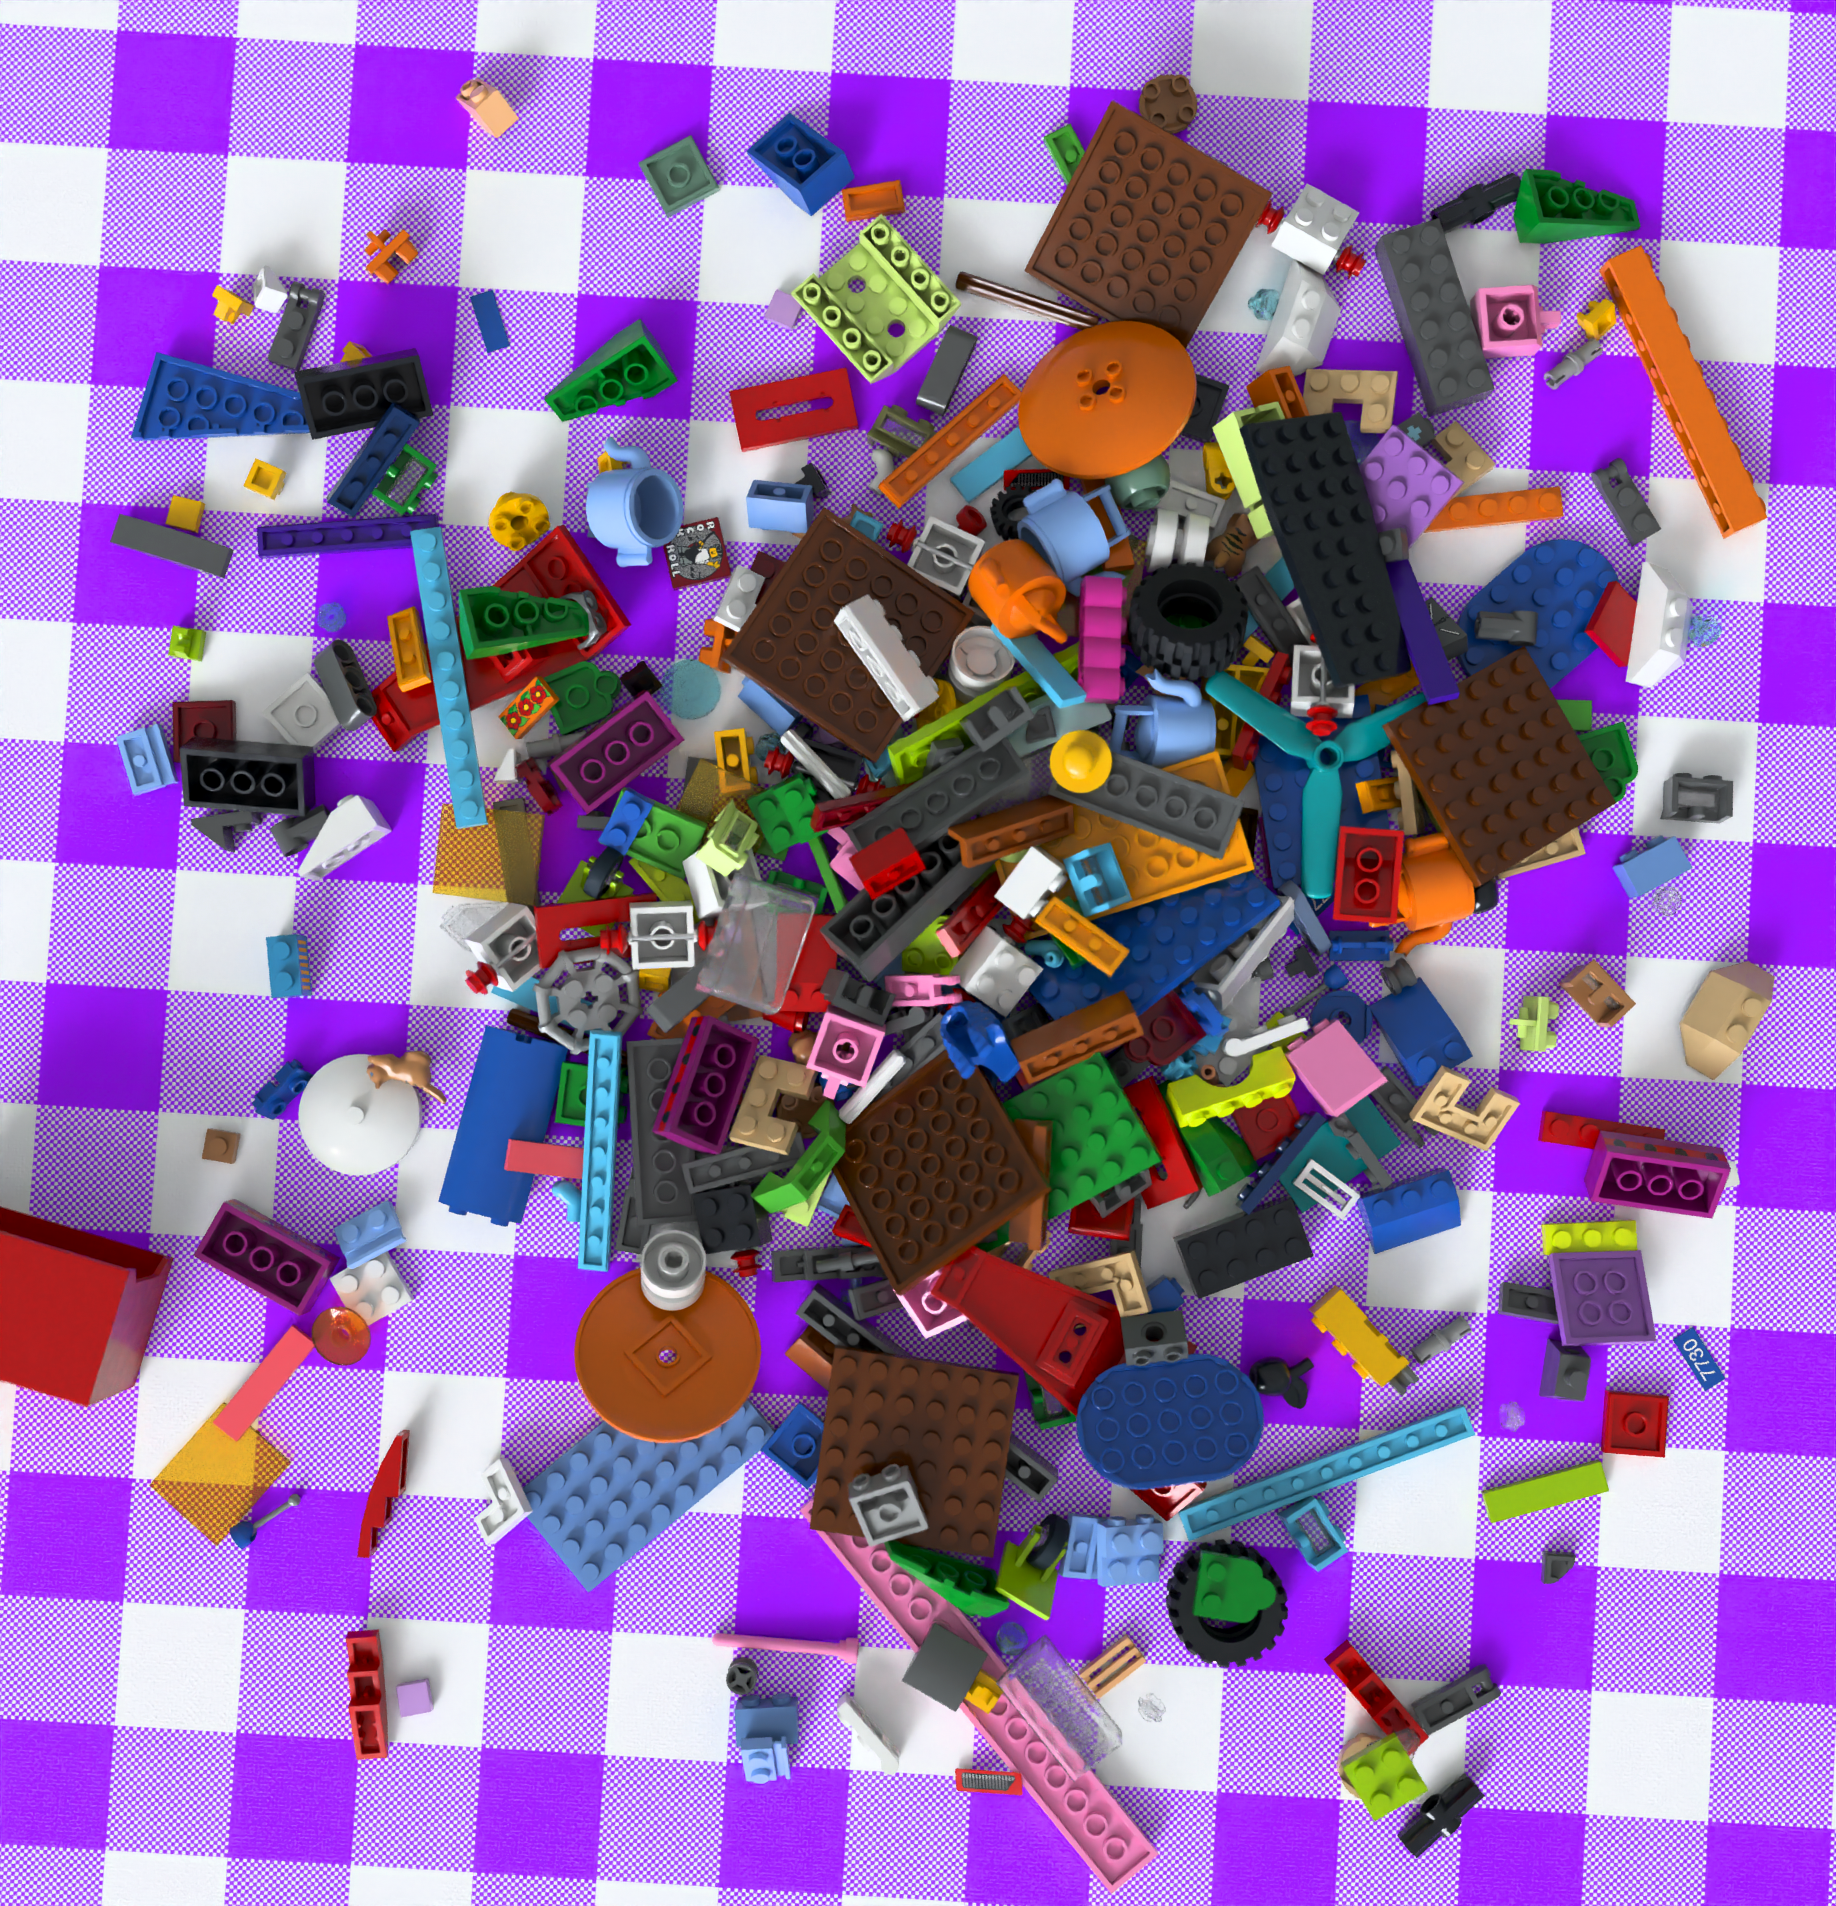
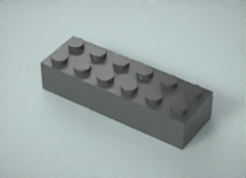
[1374,218,1495,417]
[820,818,999,982]

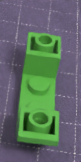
[750,1100,846,1214]

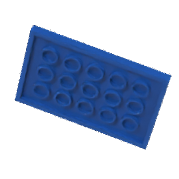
[1254,694,1390,891]

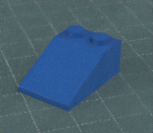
[746,113,855,217]
[1368,977,1473,1086]

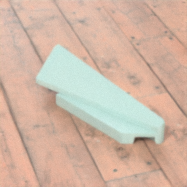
[1006,694,1112,756]

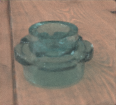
[316,602,346,632]

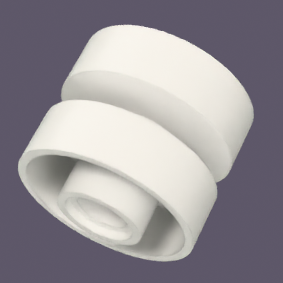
[1145,508,1210,573]
[946,626,1016,704]
[641,1230,706,1311]

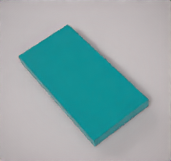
[1269,1095,1402,1213]

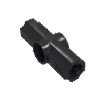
[1430,172,1521,235]
[1397,1773,1485,1858]

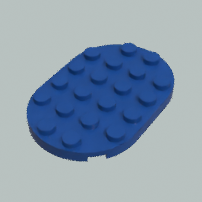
[1457,539,1620,688]
[1076,1354,1264,1490]

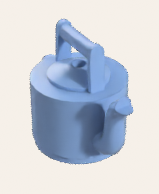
[586,437,683,567]
[1017,478,1131,596]
[1109,669,1216,769]

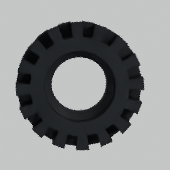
[990,484,1037,541]

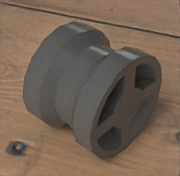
[1380,957,1417,996]
[1388,1365,1420,1396]
[726,1657,758,1695]

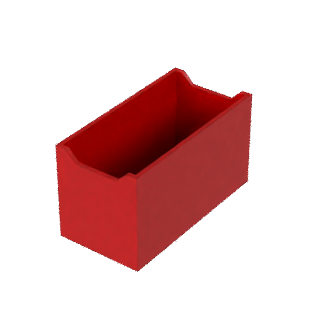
[0,1206,174,1407]

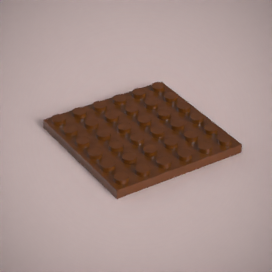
[1024,100,1273,349]
[721,507,975,764]
[1382,646,1616,888]
[832,1050,1052,1296]
[810,1345,1019,1558]

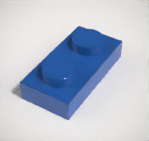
[598,787,655,856]

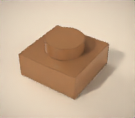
[202,1128,241,1164]

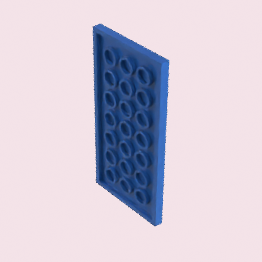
[1028,871,1281,1021]

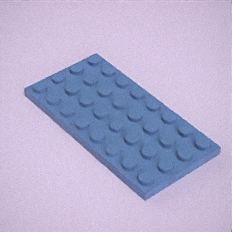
[522,1398,775,1593]

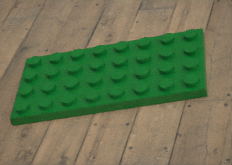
[973,1051,1162,1253]

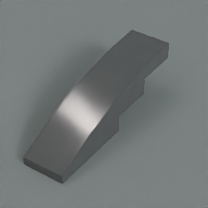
[110,514,234,578]
[771,1245,886,1282]

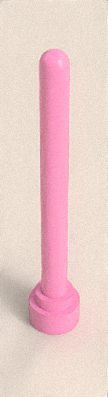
[712,1633,859,1664]

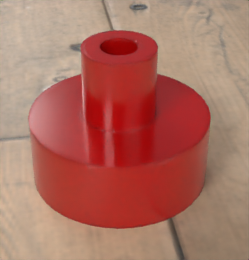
[956,505,987,536]

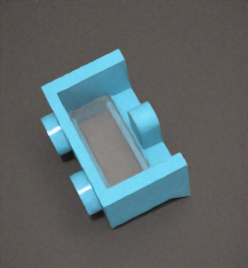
[1063,842,1132,918]
[1277,1496,1348,1572]

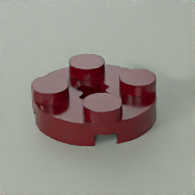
[515,756,563,816]

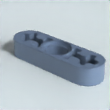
[1276,880,1332,956]

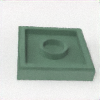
[639,135,720,218]

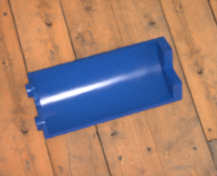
[438,1025,568,1227]

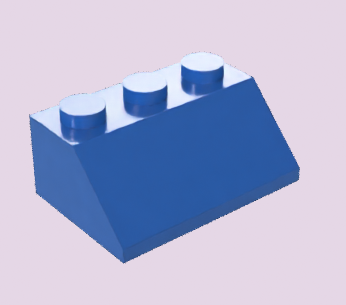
[1357,1168,1461,1254]

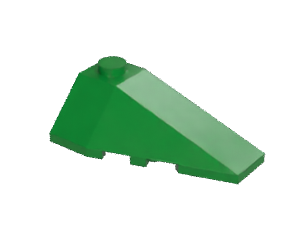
[1513,169,1641,244]
[544,319,678,422]
[459,586,589,660]
[1157,1080,1259,1197]
[884,1540,1010,1618]

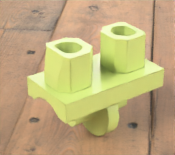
[1509,996,1559,1052]

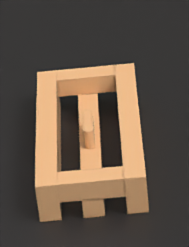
[1079,1634,1147,1699]

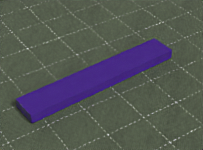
[257,514,439,559]
[1386,559,1460,705]

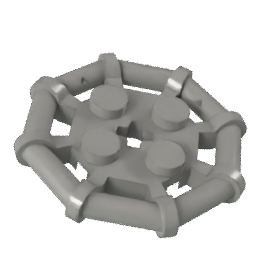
[533,944,644,1055]

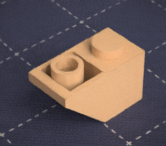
[455,78,519,139]

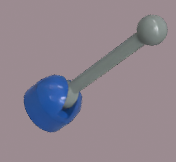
[1282,963,1349,1016]
[229,1494,301,1549]

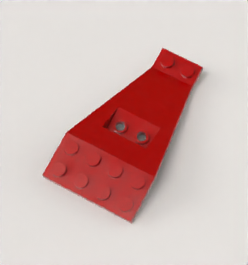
[371,525,631,752]
[930,1246,1197,1417]

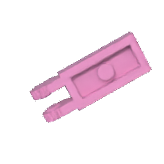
[884,974,962,1006]

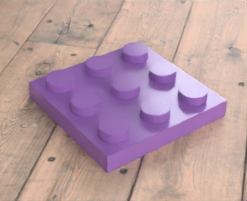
[1359,425,1465,550]
[1548,1250,1657,1347]

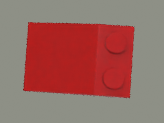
[1333,826,1404,924]
[774,912,838,1013]

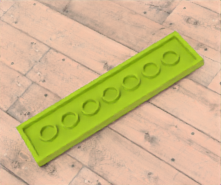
[887,641,1079,785]

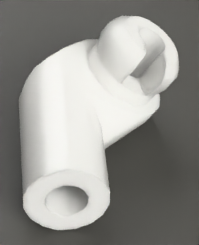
[868,448,895,495]

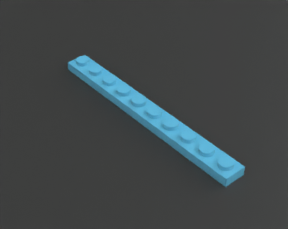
[410,527,488,829]
[1178,1404,1475,1541]

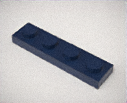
[326,402,420,518]
[1235,1111,1326,1215]

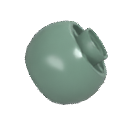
[1104,454,1171,512]

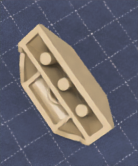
[1679,961,1775,1080]

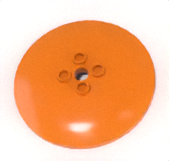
[1018,321,1197,479]
[574,1268,761,1443]

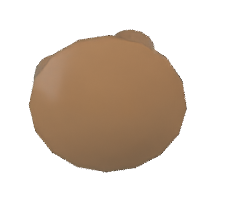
[1139,74,1197,134]
[776,1082,835,1139]

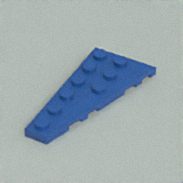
[131,352,310,441]

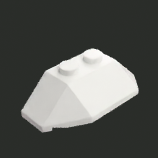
[1255,259,1341,377]
[1626,562,1693,688]

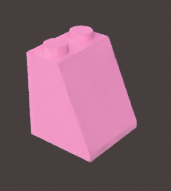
[1284,1018,1388,1117]

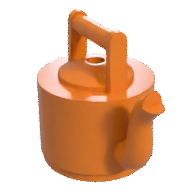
[968,539,1068,644]
[1369,832,1475,957]

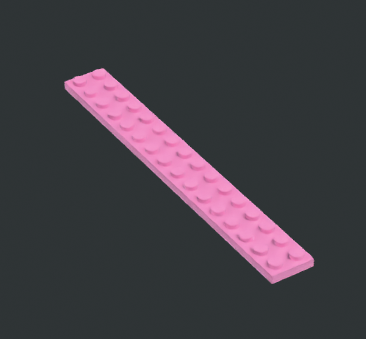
[799,1497,1159,1894]

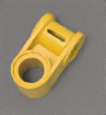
[1203,442,1236,501]

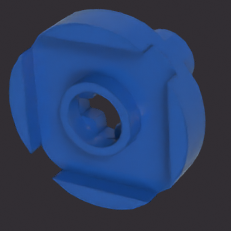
[1178,981,1229,1038]
[1310,990,1373,1045]

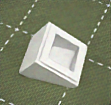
[252,265,287,313]
[494,749,522,784]

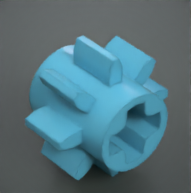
[1161,1048,1199,1082]

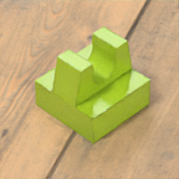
[168,626,206,662]

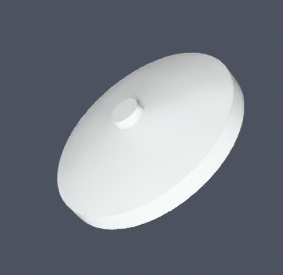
[298,1054,422,1176]

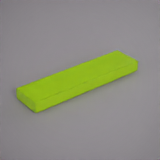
[1481,1459,1609,1523]

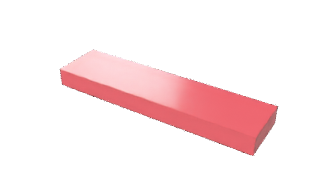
[213,1325,318,1442]

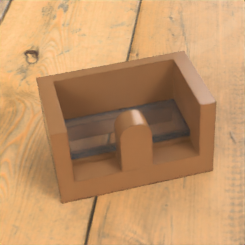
[1558,959,1636,1027]

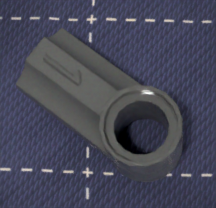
[1474,611,1538,646]
[270,804,330,857]

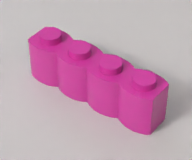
[1077,576,1127,704]

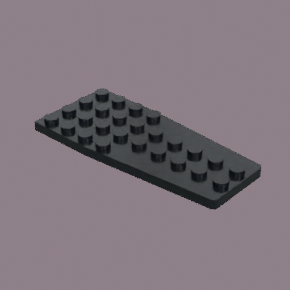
[1239,412,1411,689]

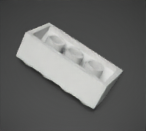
[834,595,940,722]
[1184,895,1294,1011]

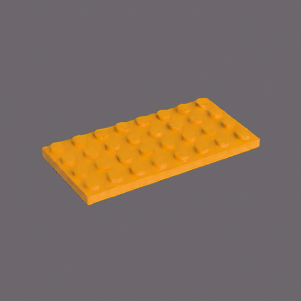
[995,750,1255,940]

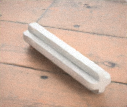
[780,729,851,799]
[839,1049,906,1124]

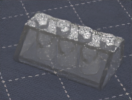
[996,1634,1122,1782]

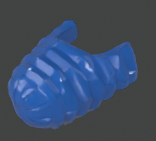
[940,1001,1021,1084]

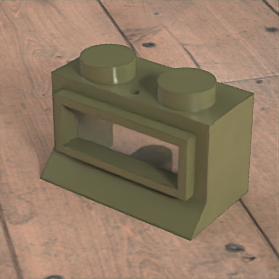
[867,405,937,458]

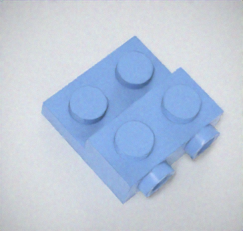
[1097,1514,1164,1587]

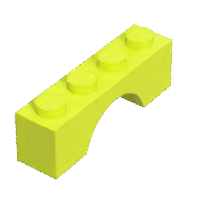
[1165,1046,1296,1128]

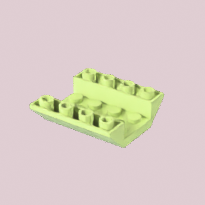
[791,214,961,384]

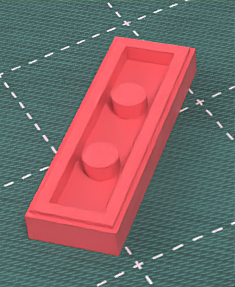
[504,1139,584,1179]

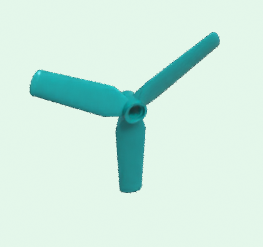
[1206,671,1426,899]

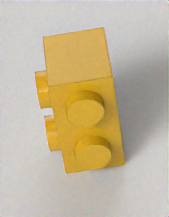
[714,728,758,796]

